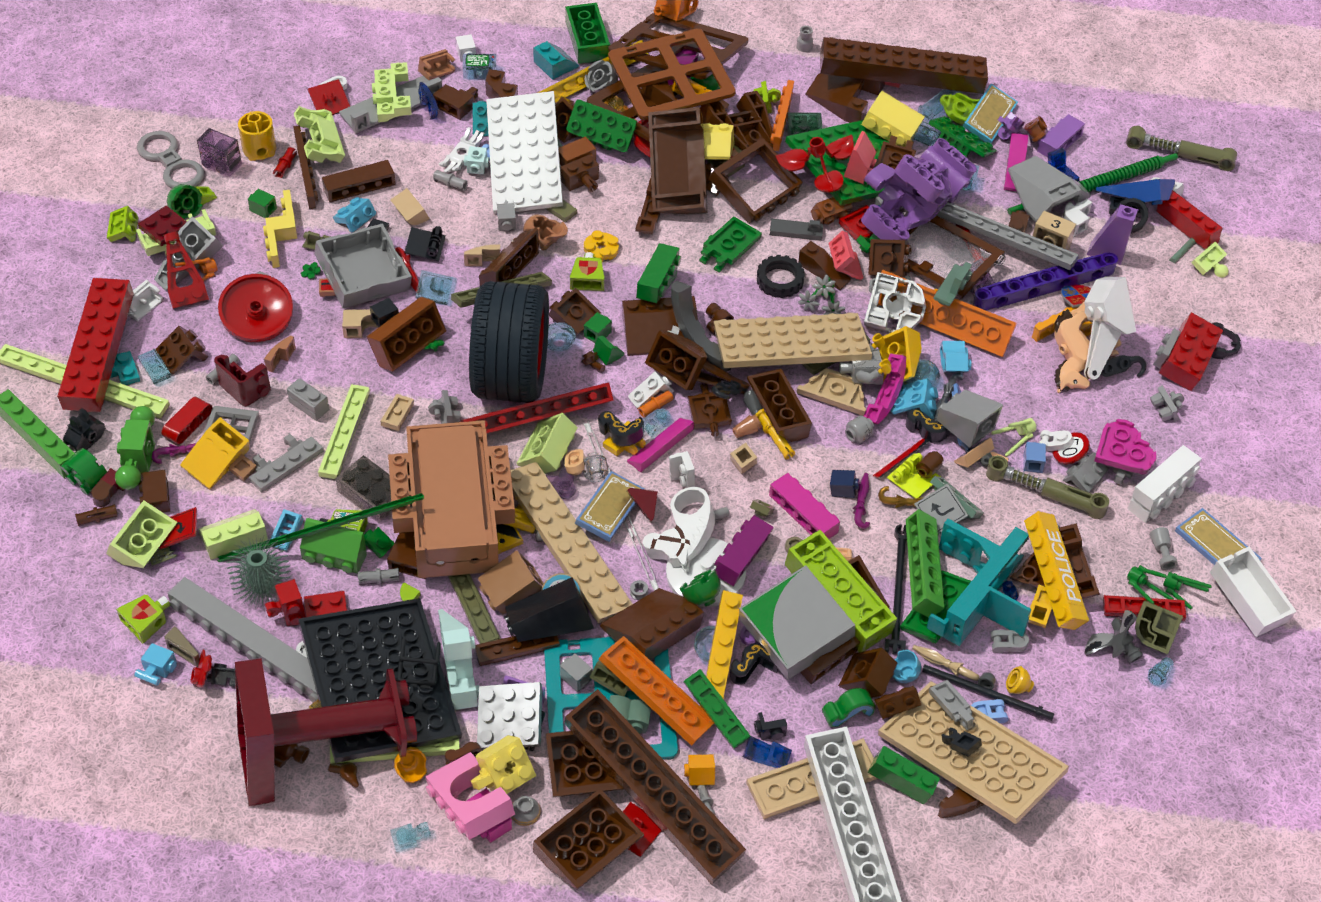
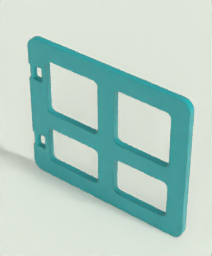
[544,637,678,759]

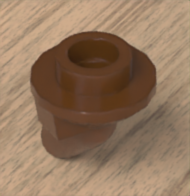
[581,350,605,372]

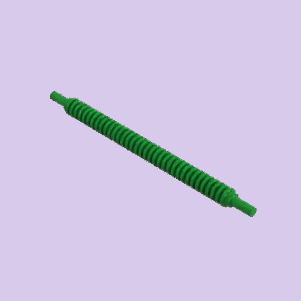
[1007,153,1178,215]

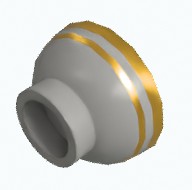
[511,796,541,826]

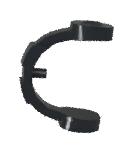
[1211,322,1241,359]

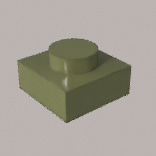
[750,499,775,517]

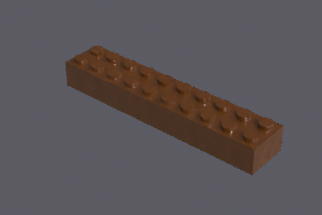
[820,37,988,94]
[565,689,746,885]

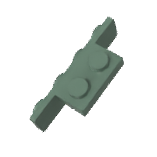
[933,262,972,306]

